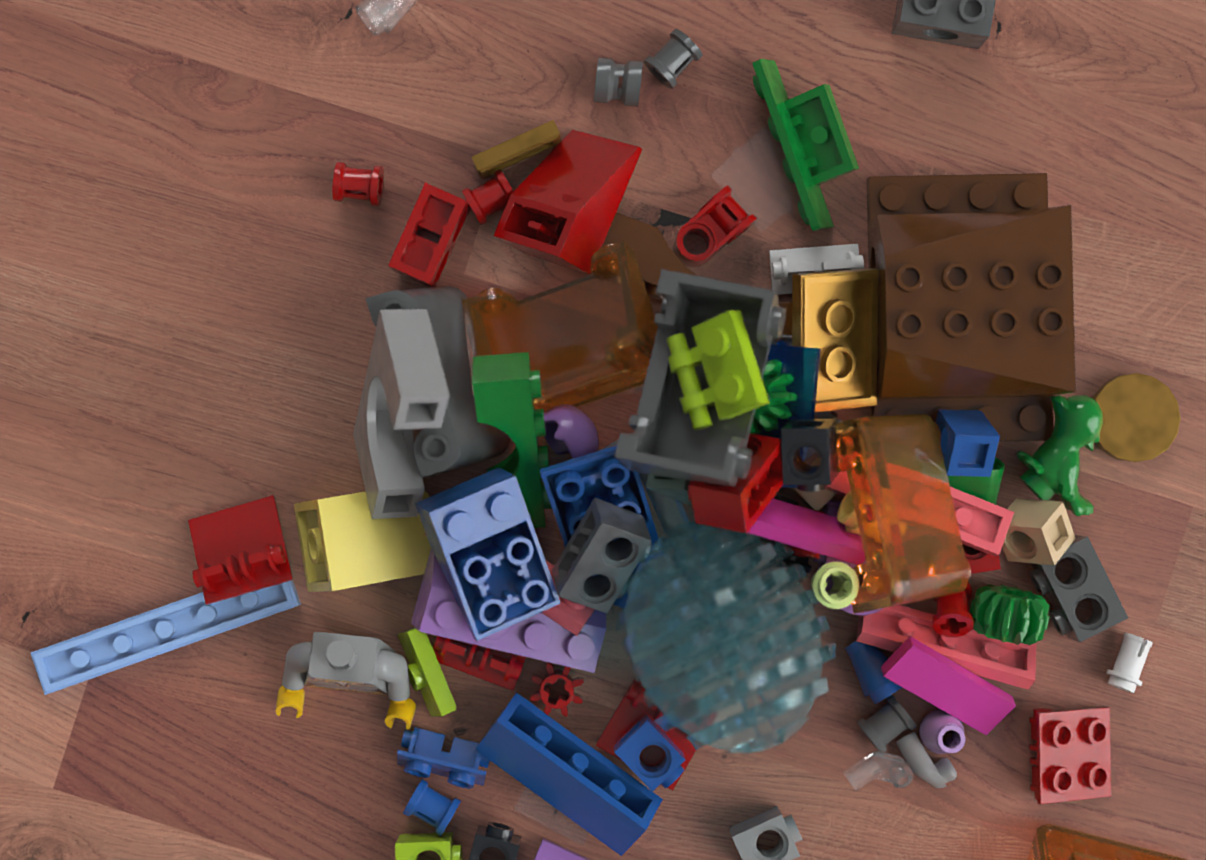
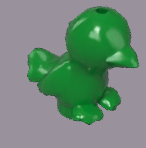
[1015,395,1103,516]

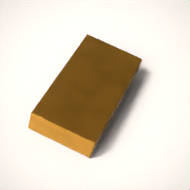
[472,119,561,179]

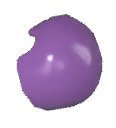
[544,404,599,459]

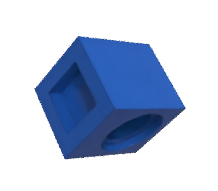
[930,409,1000,477]
[614,714,685,792]

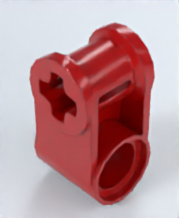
[673,185,758,267]

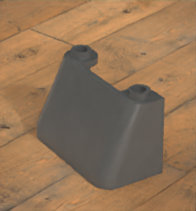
[614,269,786,486]
[365,286,511,478]

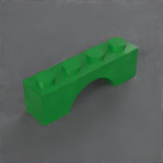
[472,352,552,528]

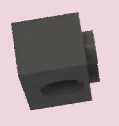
[891,0,996,49]

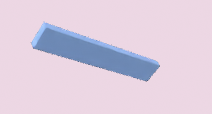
[30,580,301,695]

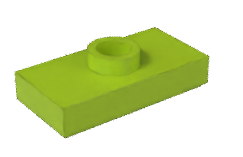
[397,628,457,717]

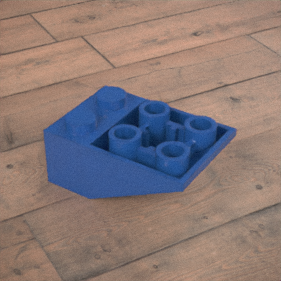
[539,445,664,577]
[415,468,561,641]

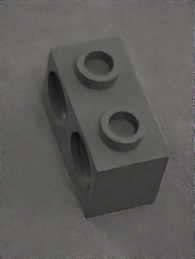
[1029,535,1128,642]

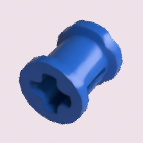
[403,779,462,836]

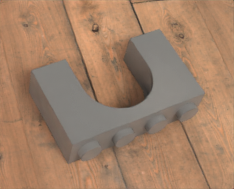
[353,309,450,519]

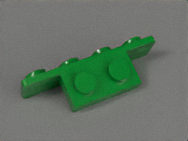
[753,59,859,231]

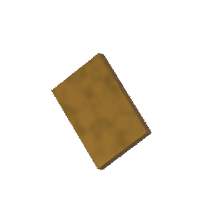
[792,268,878,414]

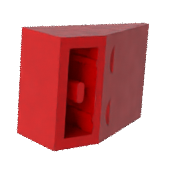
[494,130,643,275]

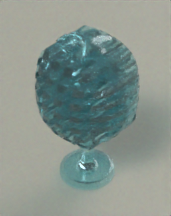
[601,432,836,755]

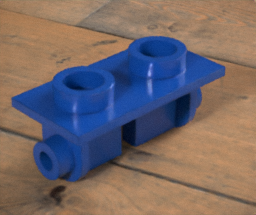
[397,727,490,789]

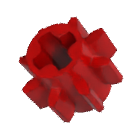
[530,662,584,717]

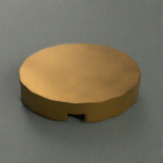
[1093,373,1181,462]

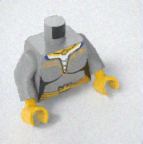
[275,632,416,729]

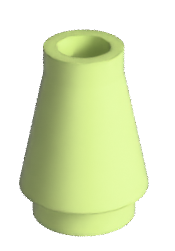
[811,562,859,609]

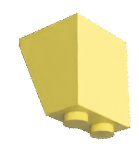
[294,491,431,592]

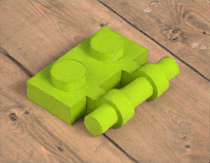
[667,310,769,431]

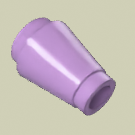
[919,709,965,754]

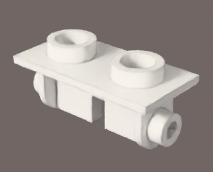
[769,244,864,295]

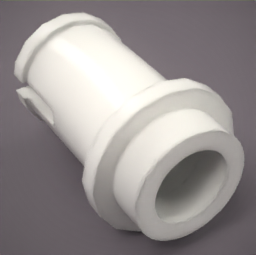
[1106,633,1153,693]

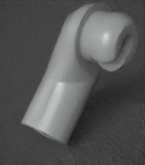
[896,732,957,789]

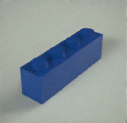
[475,692,663,856]

